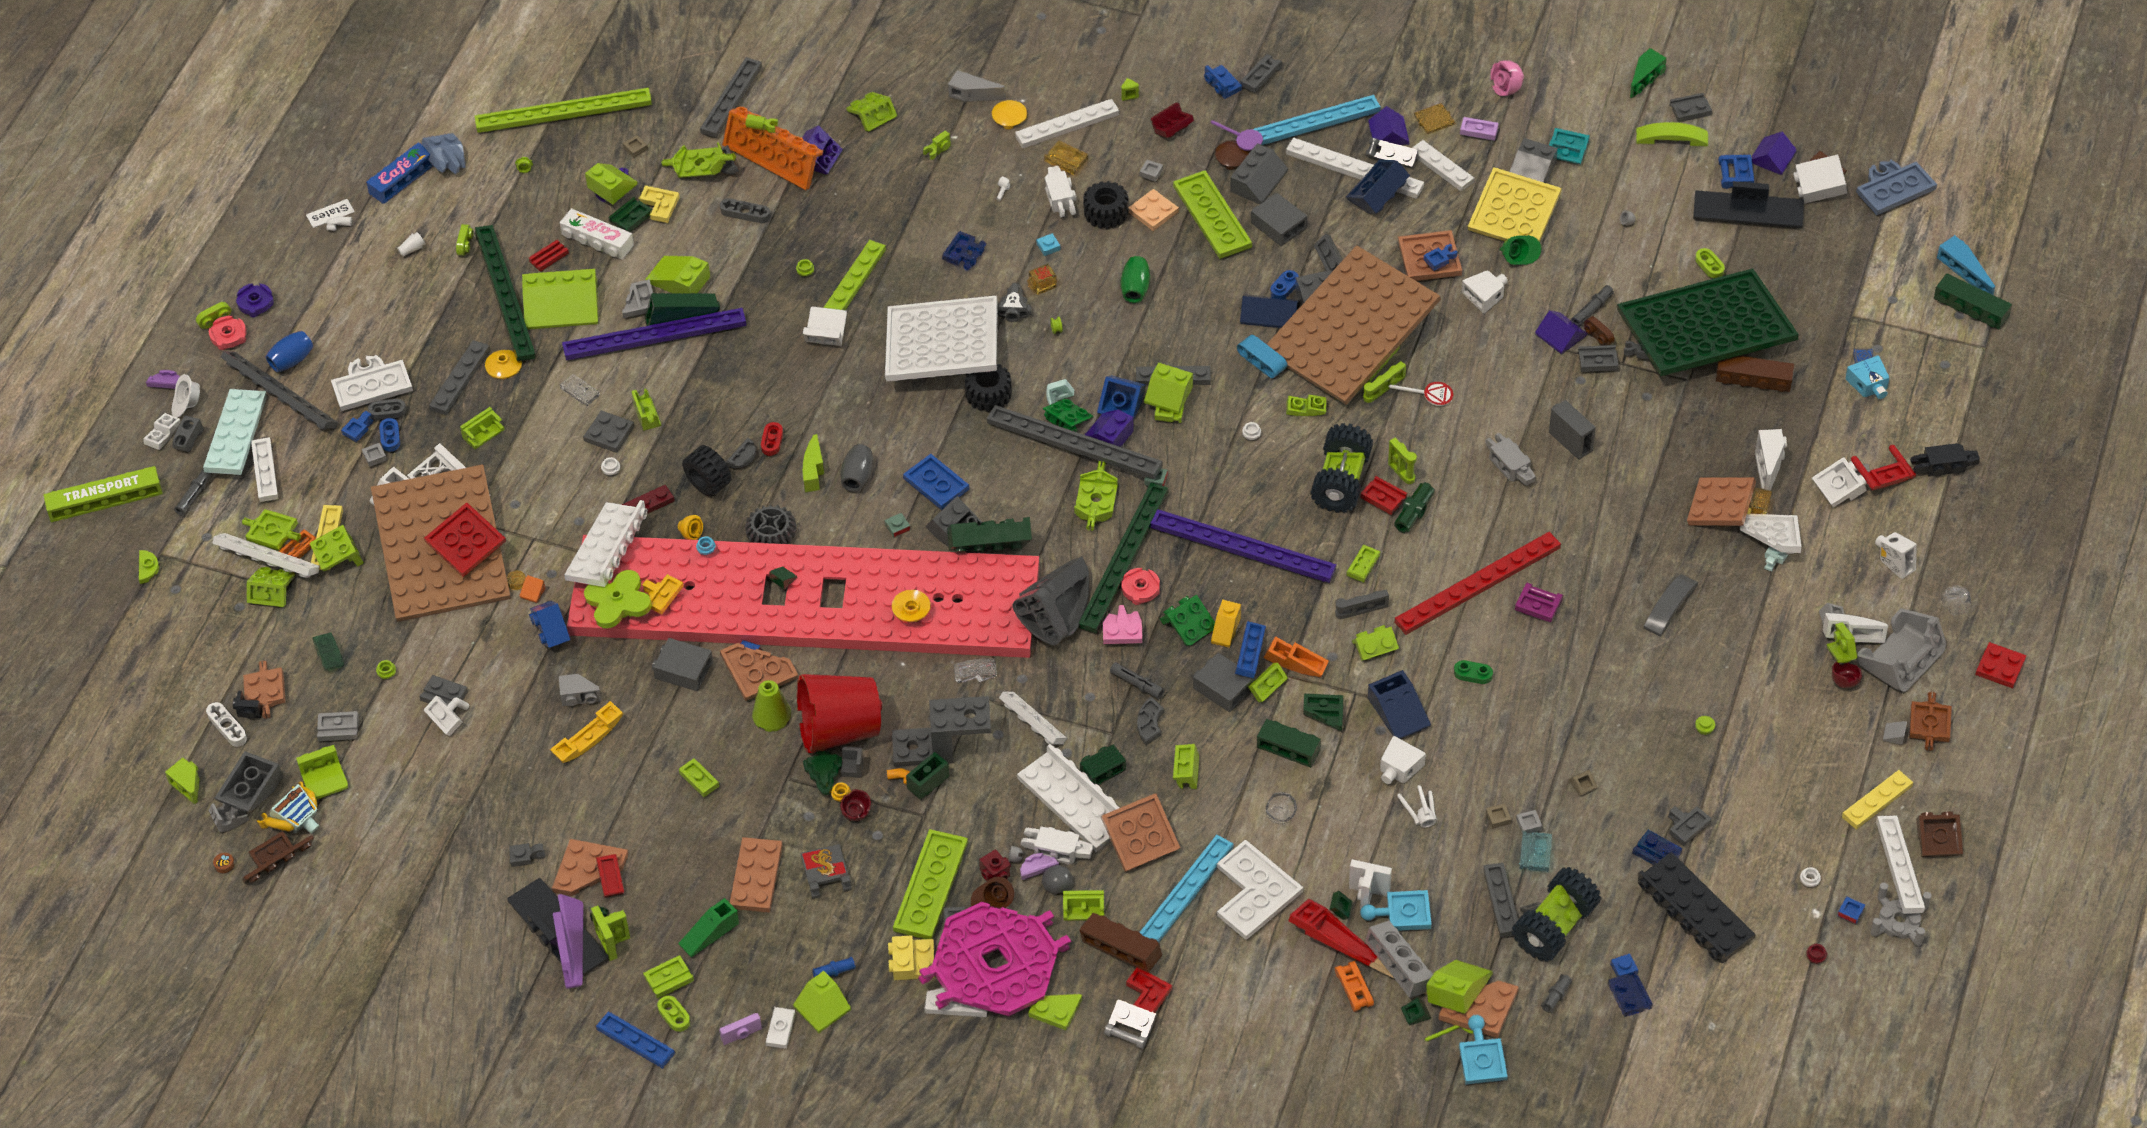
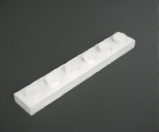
[1015,99,1119,148]
[213,533,320,578]
[1876,816,1925,914]

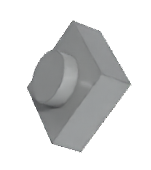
[1140,160,1163,182]
[362,443,387,467]
[1516,810,1542,835]

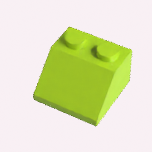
[585,163,638,204]
[1144,362,1193,414]

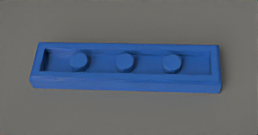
[1235,621,1266,679]
[596,1011,675,1069]

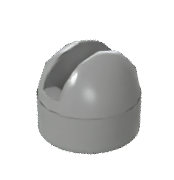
[1620,211,1636,226]
[1009,846,1024,863]

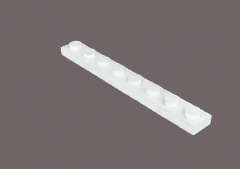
[1286,138,1424,199]

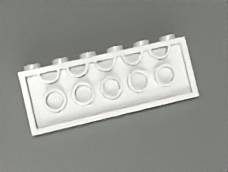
[564,500,647,587]
[1017,744,1119,852]

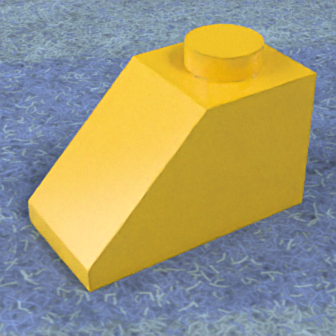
[1211,600,1241,648]

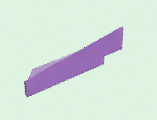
[553,894,583,989]

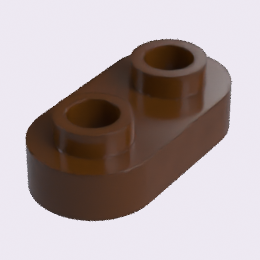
[1584,316,1615,346]

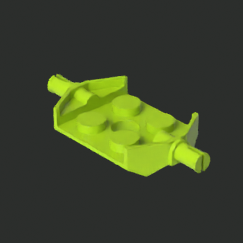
[662,142,736,178]
[1074,461,1118,531]

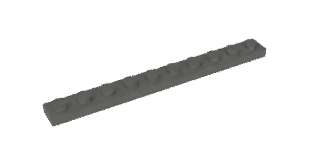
[987,405,1163,479]

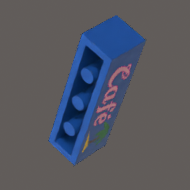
[366,142,433,204]

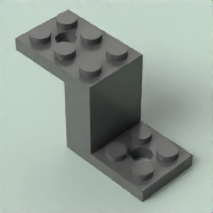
[892,696,991,767]

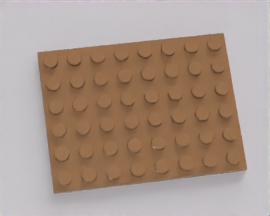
[1267,245,1441,405]
[371,464,511,622]

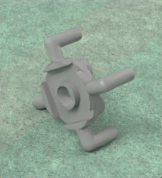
[1871,883,1932,946]

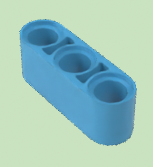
[1237,334,1288,378]

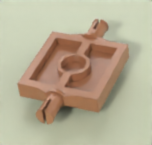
[243,661,286,719]

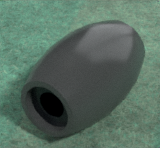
[840,444,873,492]

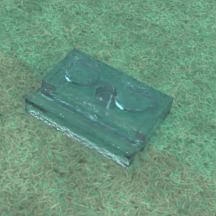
[1519,831,1552,872]

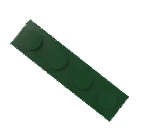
[1934,273,2012,330]

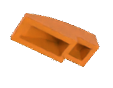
[1263,636,1329,677]

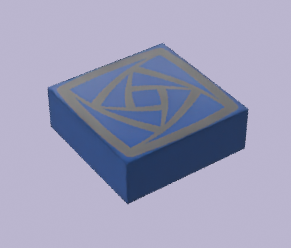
[1853,349,1874,364]

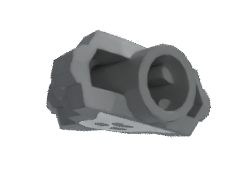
[997,283,1031,322]

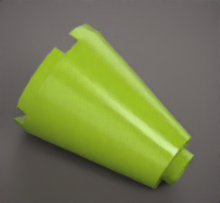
[752,680,791,732]

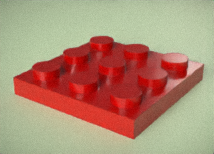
[424,502,506,577]

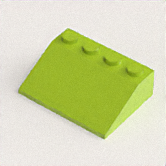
[522,269,598,330]

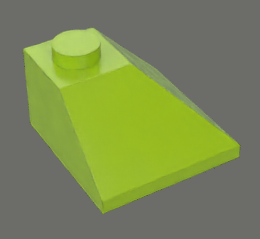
[793,971,851,1033]

